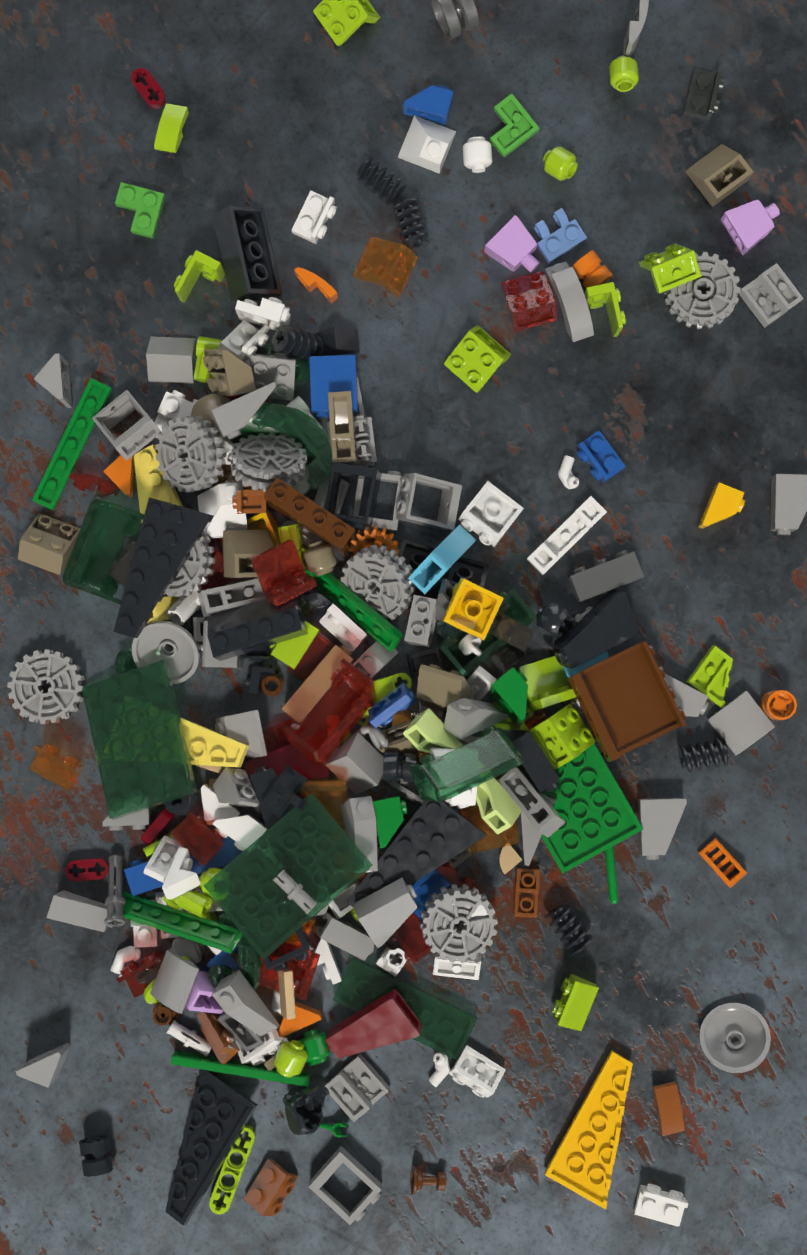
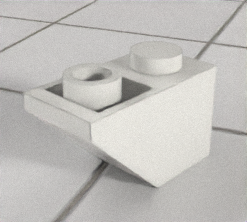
[213,814,267,852]

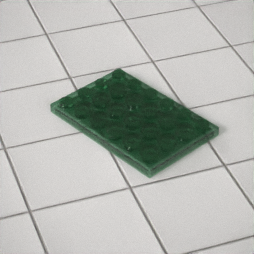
[82,659,197,820]
[203,793,373,960]

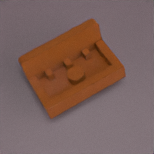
[197,1012,240,1064]
[244,1159,298,1216]

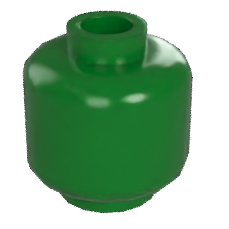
[299,1029,331,1066]

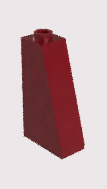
[241,731,330,786]
[325,988,423,1058]

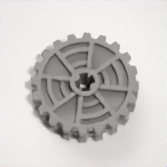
[664,252,741,329]
[155,416,225,493]
[231,433,307,492]
[164,531,215,597]
[341,545,417,620]
[7,649,86,724]
[420,884,498,963]

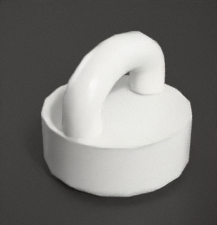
[459,634,482,656]

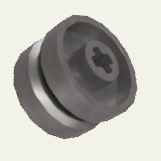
[430,0,479,40]

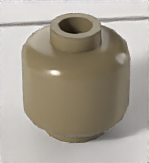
[303,540,337,576]

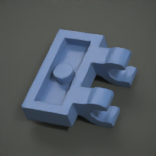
[534,208,587,264]

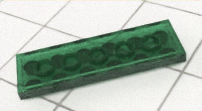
[333,957,477,1061]

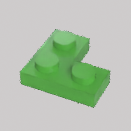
[490,94,539,158]
[115,182,165,239]

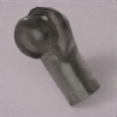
[135,959,163,984]

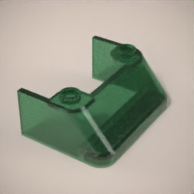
[63,499,144,605]
[440,588,537,678]
[408,725,524,801]

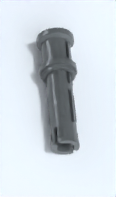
[104,855,126,927]

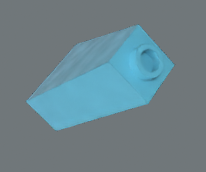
[408,525,476,594]

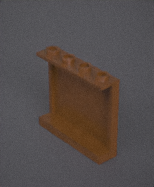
[264,478,355,557]
[567,641,686,762]

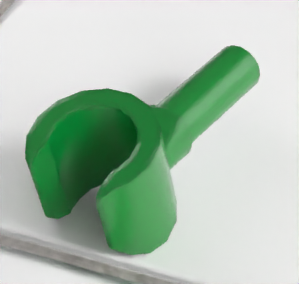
[319,1122,349,1137]

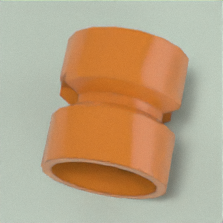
[572,250,613,288]
[760,690,797,720]

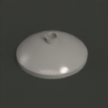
[132,621,200,684]
[700,1003,771,1073]

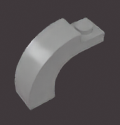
[545,262,594,342]

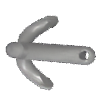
[357,723,388,757]

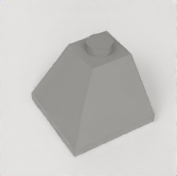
[215,710,267,760]

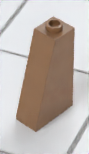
[282,645,354,724]

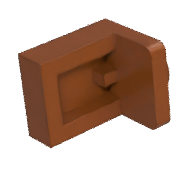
[232,489,267,514]

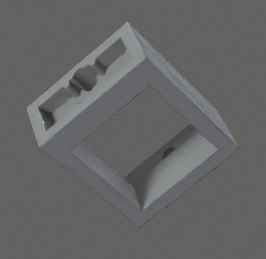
[92,390,162,461]
[353,468,404,533]
[396,473,462,530]
[404,595,437,648]
[309,1146,382,1225]

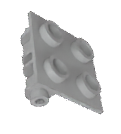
[249,355,296,401]
[326,416,377,466]

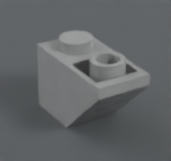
[346,641,398,688]
[213,767,259,807]
[103,796,152,830]

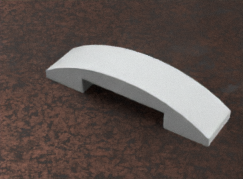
[527,496,607,575]

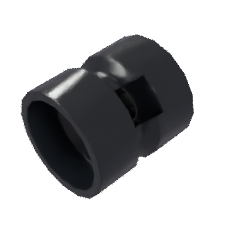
[383,751,419,782]
[79,1135,114,1177]

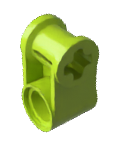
[367,673,412,705]

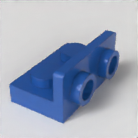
[576,431,626,483]
[368,683,418,728]
[413,869,451,919]

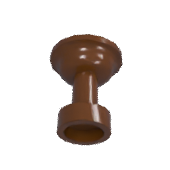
[153,1002,180,1026]
[410,1165,446,1195]

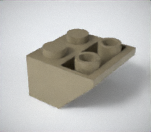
[685,144,753,207]
[203,349,256,396]
[18,513,81,575]
[223,530,278,578]
[416,664,473,713]

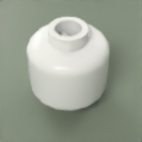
[462,137,492,173]

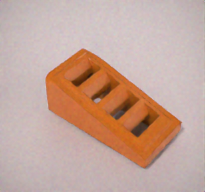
[699,838,747,888]

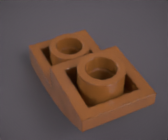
[514,868,540,918]
[653,1081,685,1136]

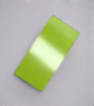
[154,103,189,153]

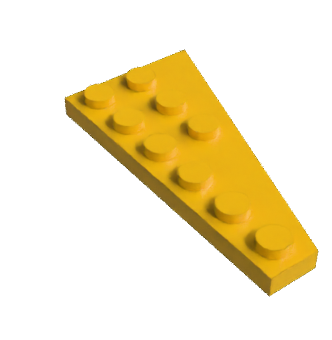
[544,1050,633,1210]

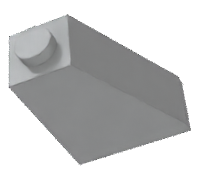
[770,474,807,535]
[664,674,709,717]
[637,798,687,860]
[353,878,417,948]
[46,890,112,932]
[311,909,375,961]

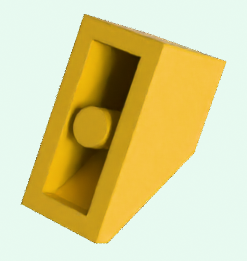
[698,482,745,529]

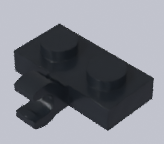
[260,765,308,818]

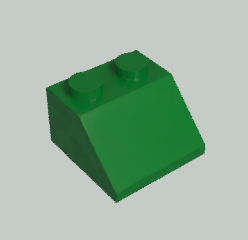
[488,668,528,728]
[372,795,407,848]

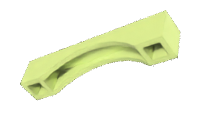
[403,708,522,835]

